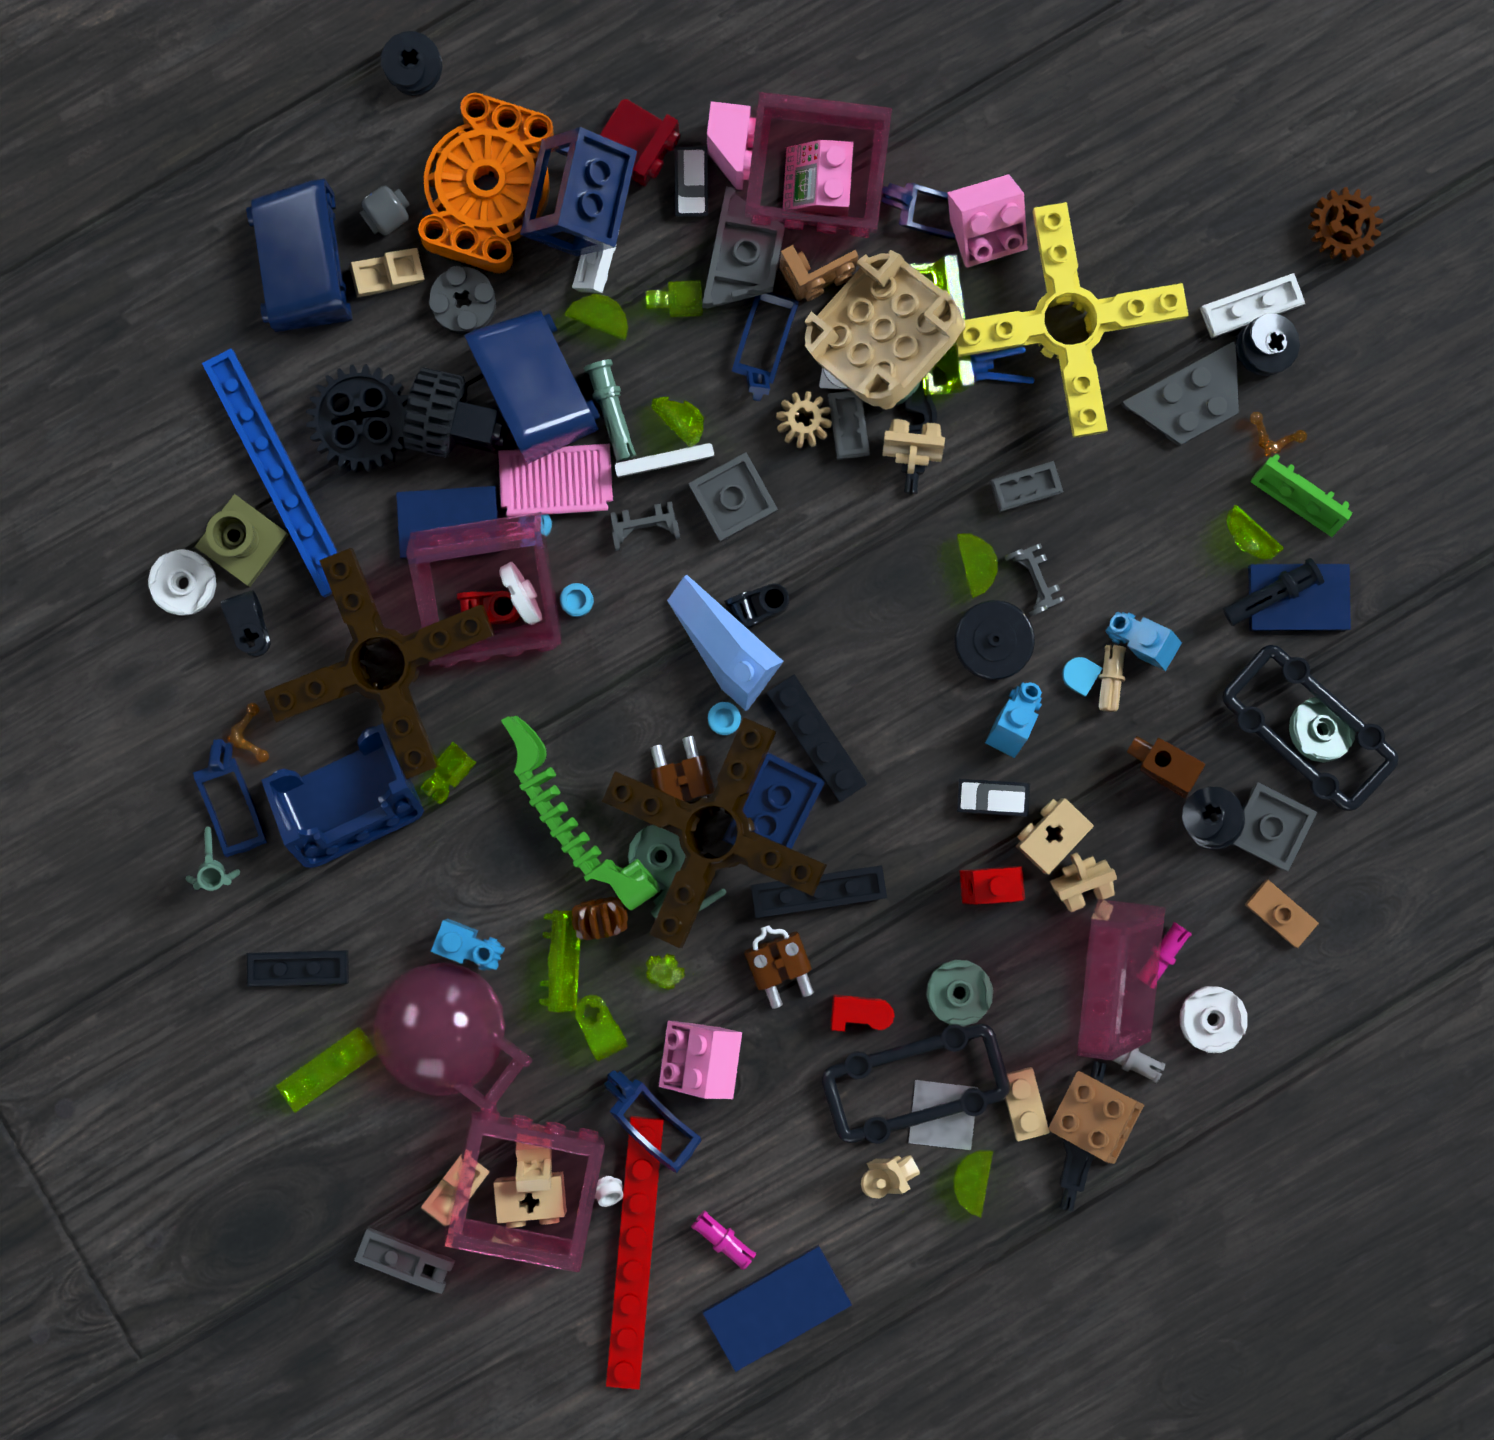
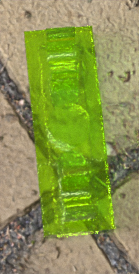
[539,910,580,1012]
[276,1027,378,1113]

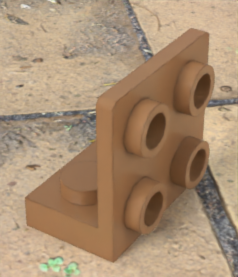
[779,245,859,301]
[1049,1071,1144,1164]

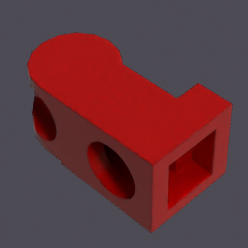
[830,995,895,1031]

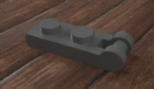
[354,1227,455,1294]

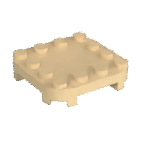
[804,250,965,409]

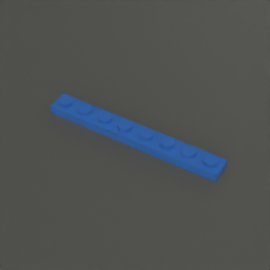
[202,348,338,598]

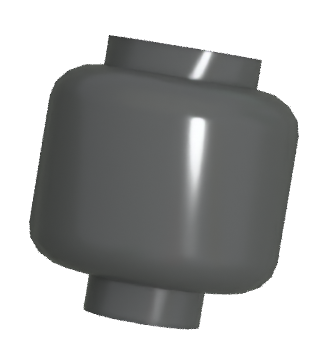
[359,185,410,236]

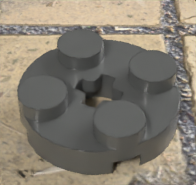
[429,266,496,334]

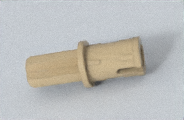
[1099,645,1126,712]

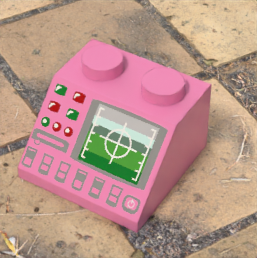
[782,140,853,218]

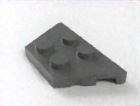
[702,186,785,309]
[1121,342,1239,446]

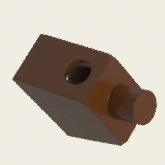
[1126,736,1206,799]

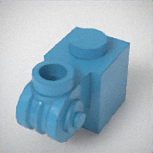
[1105,612,1182,671]
[985,682,1042,758]
[431,919,505,971]

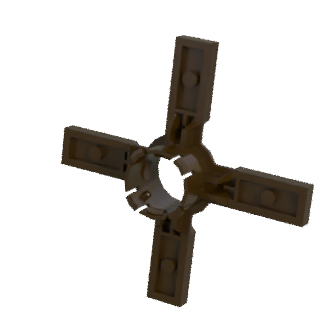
[264,548,495,779]
[602,717,827,948]

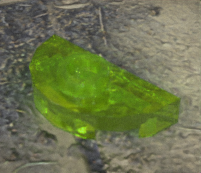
[565,294,628,341]
[651,397,704,447]
[1226,505,1284,559]
[956,533,998,599]
[953,1150,993,1218]

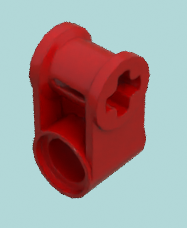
[457,591,520,625]

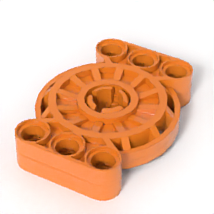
[418,93,554,273]

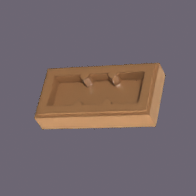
[1245,880,1319,948]

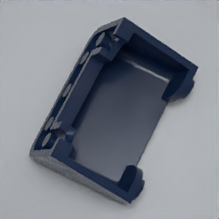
[246,179,353,332]
[464,310,600,464]
[261,723,424,868]

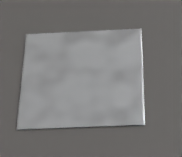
[908,1080,978,1150]

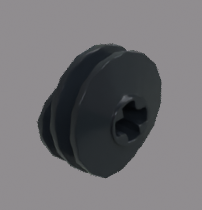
[381,31,443,96]
[1236,313,1300,376]
[1182,786,1245,850]

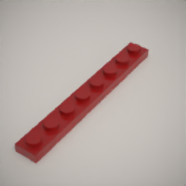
[606,1116,664,1390]

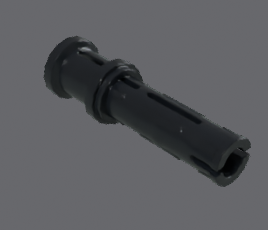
[1222,558,1324,626]

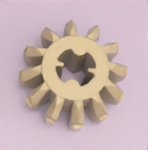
[776,391,832,448]

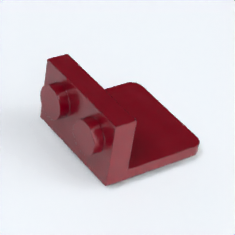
[600,99,681,187]

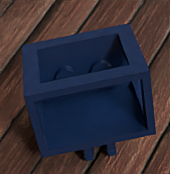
[520,127,637,256]

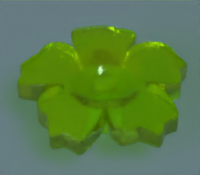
[646,953,686,990]

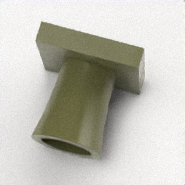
[195,494,290,587]

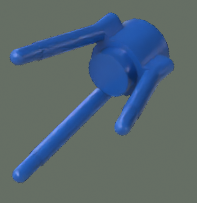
[965,347,1035,384]

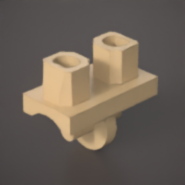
[882,419,945,474]
[1050,852,1117,912]
[861,1155,920,1199]

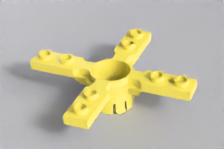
[955,202,1189,438]

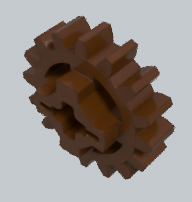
[1308,187,1383,261]

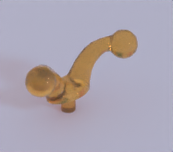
[1250,411,1307,456]
[227,703,269,763]

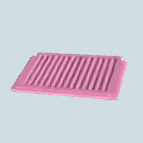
[498,444,613,517]

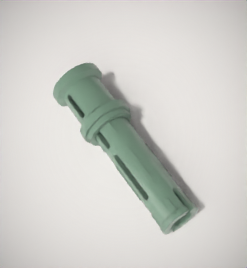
[584,359,636,462]

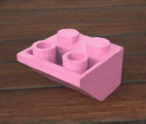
[707,101,756,190]
[947,174,1028,268]
[659,1021,742,1099]

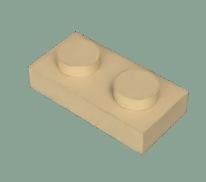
[1005,1067,1050,1142]

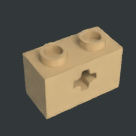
[1015,798,1094,874]
[494,1171,567,1228]

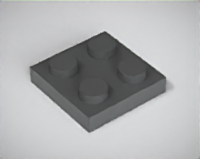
[688,452,778,542]
[1232,782,1317,872]

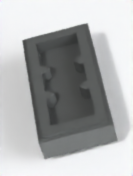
[828,391,870,460]
[990,461,1064,513]

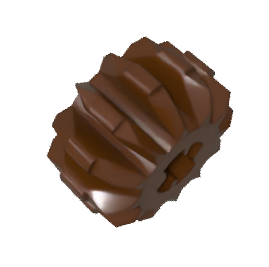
[571,896,628,941]

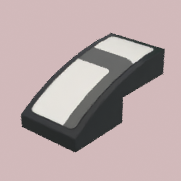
[675,146,708,216]
[957,779,1030,817]

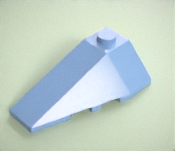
[667,575,784,711]

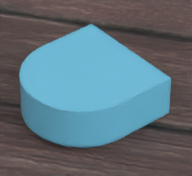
[1062,657,1103,697]

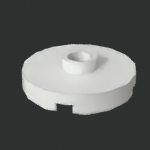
[148,549,217,616]
[499,562,542,625]
[1180,986,1247,1053]

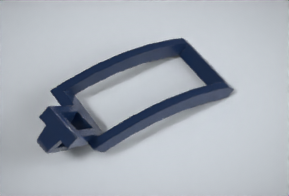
[880,183,956,240]
[732,292,799,401]
[193,739,267,857]
[604,1070,702,1173]

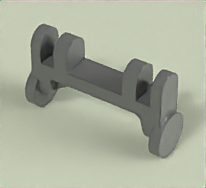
[610,501,681,551]
[1004,543,1065,617]

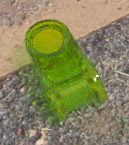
[576,994,628,1062]

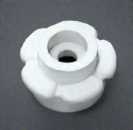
[591,1176,624,1207]

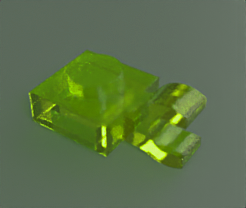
[646,280,703,317]
[421,742,476,804]

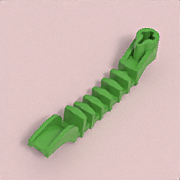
[501,716,660,911]

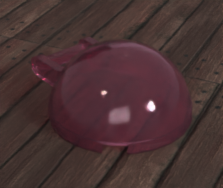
[373,963,533,1115]

